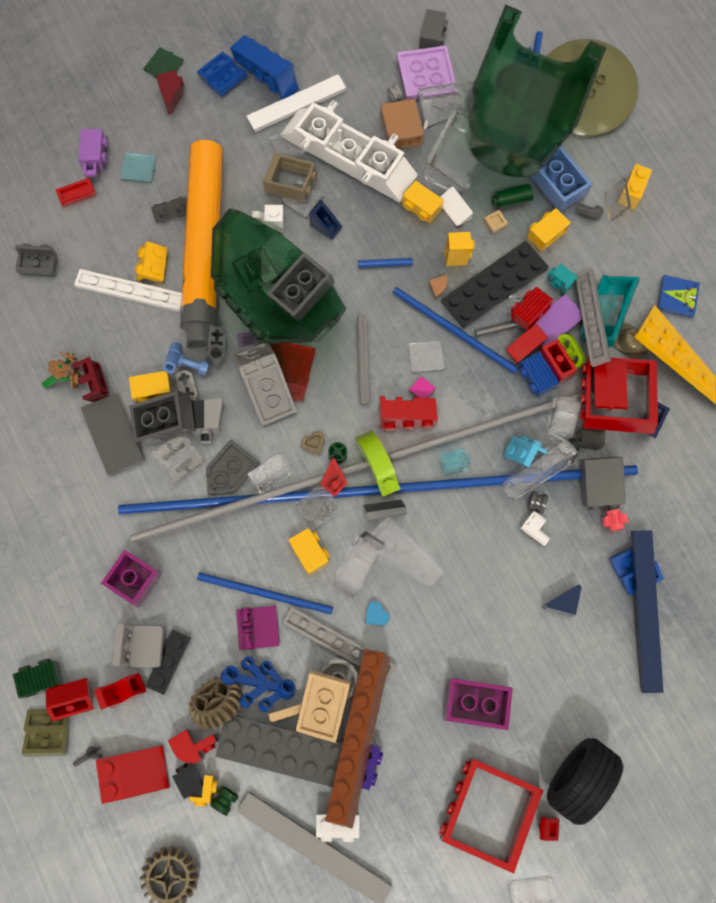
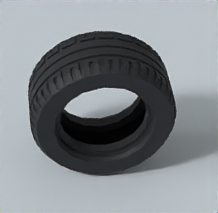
[547,738,624,825]

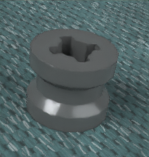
[527,491,548,513]

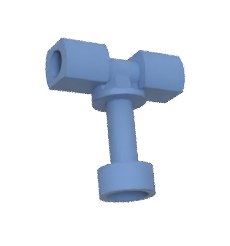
[163,342,209,376]

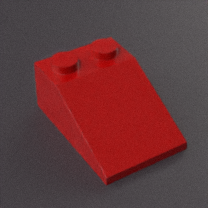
[96,745,170,804]

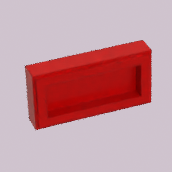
[55,178,96,207]

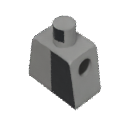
[191,399,224,444]

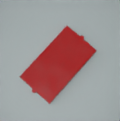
[594,360,628,410]

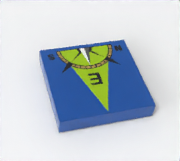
[657,275,700,318]

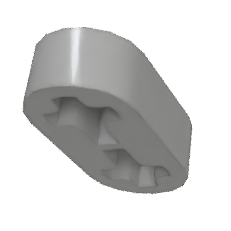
[176,370,198,400]

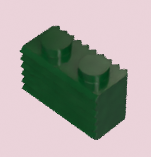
[13,658,64,699]

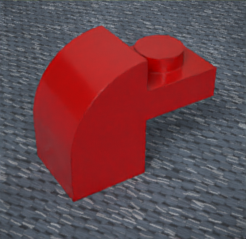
[94,673,147,710]
[167,729,219,763]

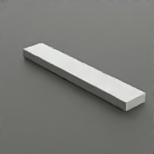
[247,74,346,133]
[74,269,182,312]

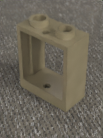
[263,153,318,202]

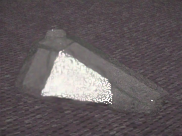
[502,433,578,501]

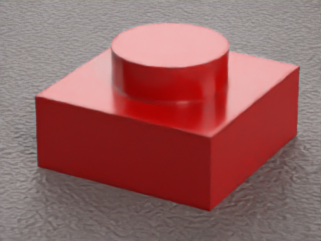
[539,817,560,841]

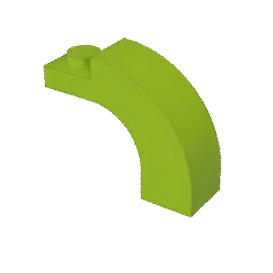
[354,430,400,497]

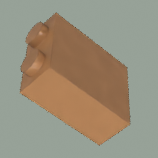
[380,99,424,149]

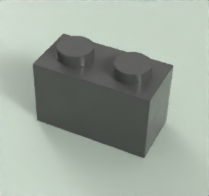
[419,9,448,49]

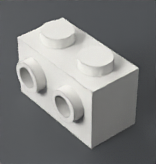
[316,812,359,842]

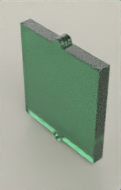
[143,47,184,78]

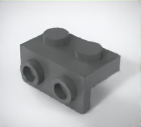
[15,244,57,275]

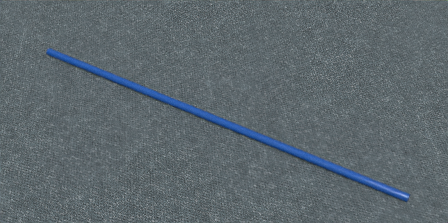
[118,465,638,515]

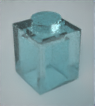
[440,448,471,476]

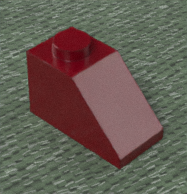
[156,70,185,115]

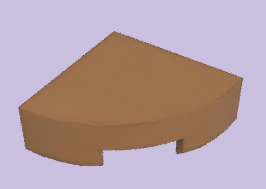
[429,275,447,299]

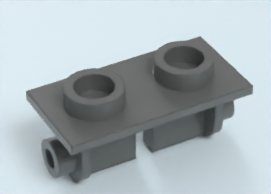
[151,196,187,223]

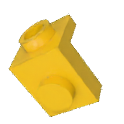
[189,774,218,806]

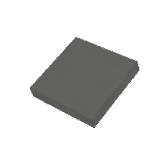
[363,500,407,520]

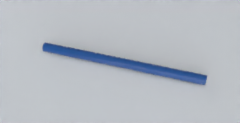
[197,572,333,614]

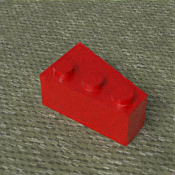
[378,396,438,431]

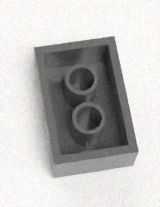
[267,252,335,323]
[129,391,196,445]

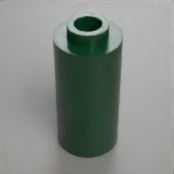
[491,184,533,210]

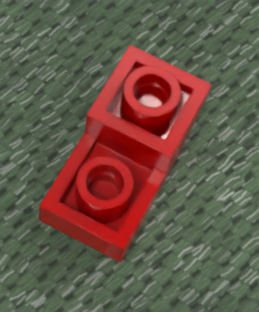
[506,324,548,364]

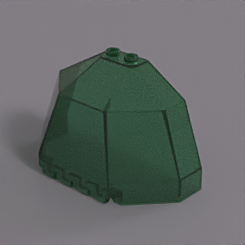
[211,208,346,343]

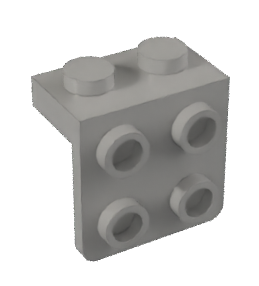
[112,624,164,668]

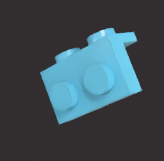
[503,436,547,467]

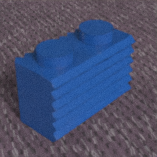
[519,352,560,397]

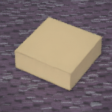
[483,210,508,234]

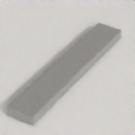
[576,268,611,367]
[281,606,396,683]

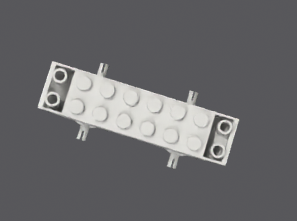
[280,100,418,203]

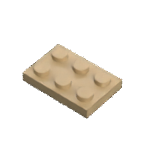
[296,670,351,743]

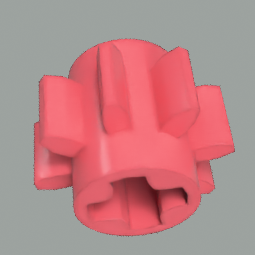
[602,509,628,532]

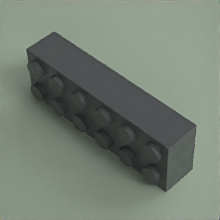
[215,716,343,787]

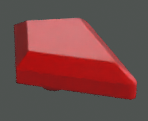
[320,458,348,497]

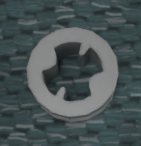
[387,85,403,102]

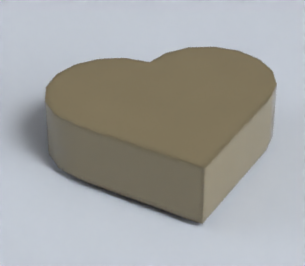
[301,431,325,456]

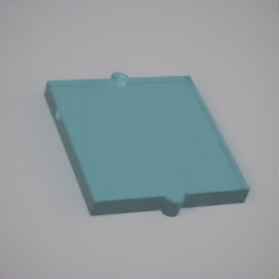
[120,153,156,183]

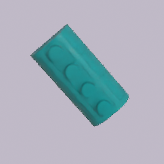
[580,275,640,347]

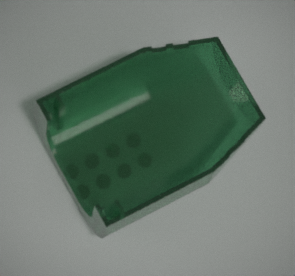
[467,4,606,177]

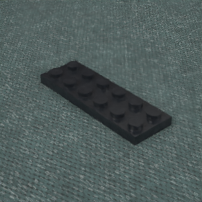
[441,240,549,329]

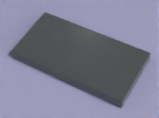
[81,393,145,476]

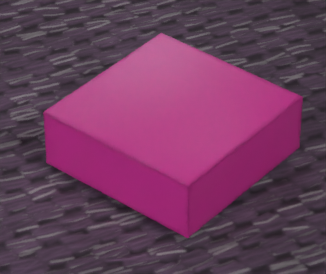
[409,376,435,398]

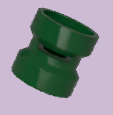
[210,786,239,816]

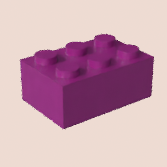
[444,678,513,730]

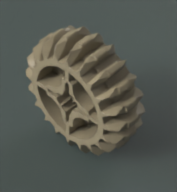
[188,676,244,730]
[140,846,199,903]

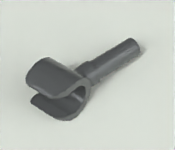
[73,746,102,767]

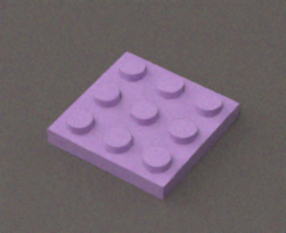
[397,45,457,100]

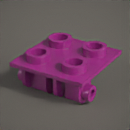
[236,606,280,650]

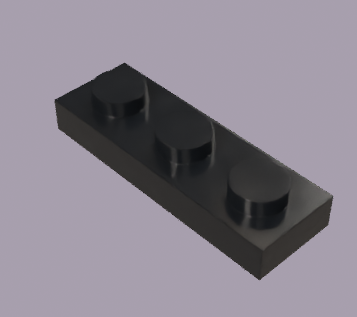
[145,630,192,695]

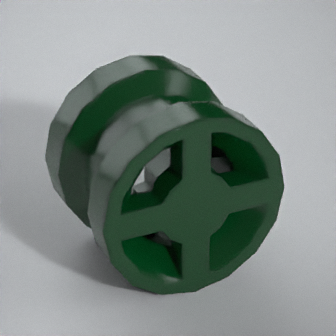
[328,442,347,464]

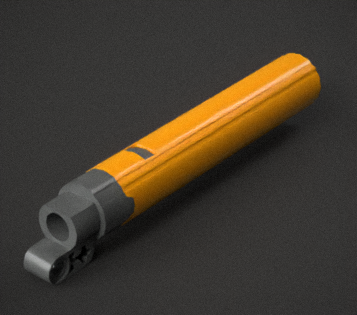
[180,140,226,366]

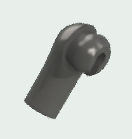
[576,203,604,219]

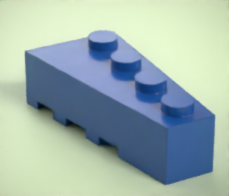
[230,35,299,100]

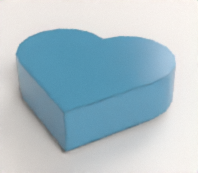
[366,601,389,626]

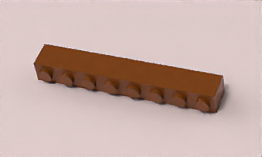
[325,649,390,829]

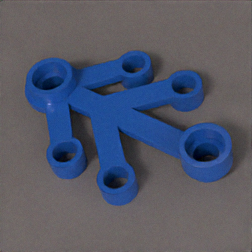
[221,656,295,712]

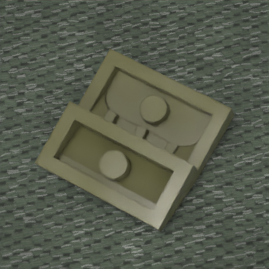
[22,710,70,757]

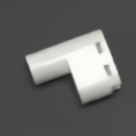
[520,511,551,546]

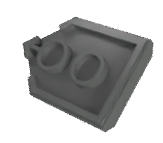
[206,439,260,495]

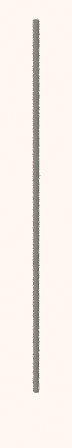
[130,388,594,543]

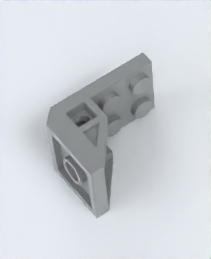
[233,341,297,426]

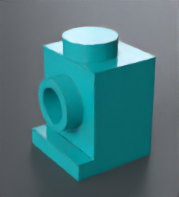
[547,263,578,296]

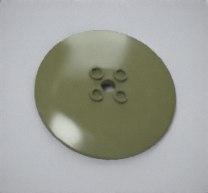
[534,39,638,137]

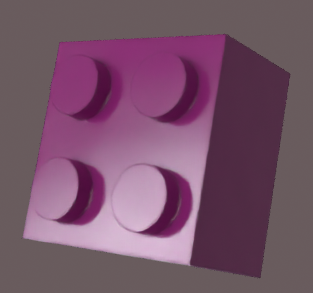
[101,549,162,608]

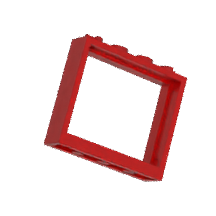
[580,356,658,434]
[439,758,543,874]

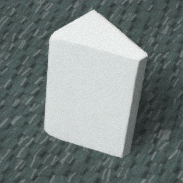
[440,187,473,228]

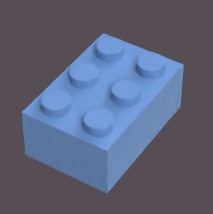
[528,145,592,212]

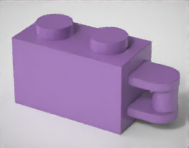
[78,129,108,177]

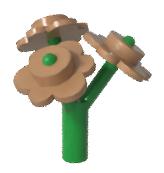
[42,351,81,389]

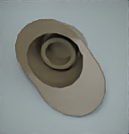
[614,322,649,358]

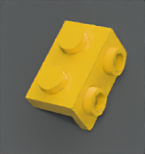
[135,241,168,283]

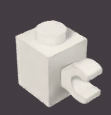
[252,205,284,232]

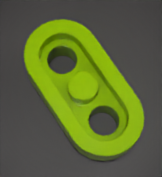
[558,334,585,368]

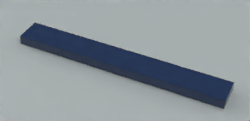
[631,530,664,693]

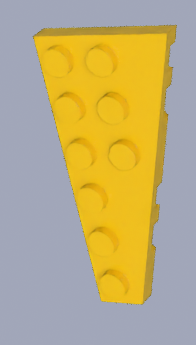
[634,305,716,404]

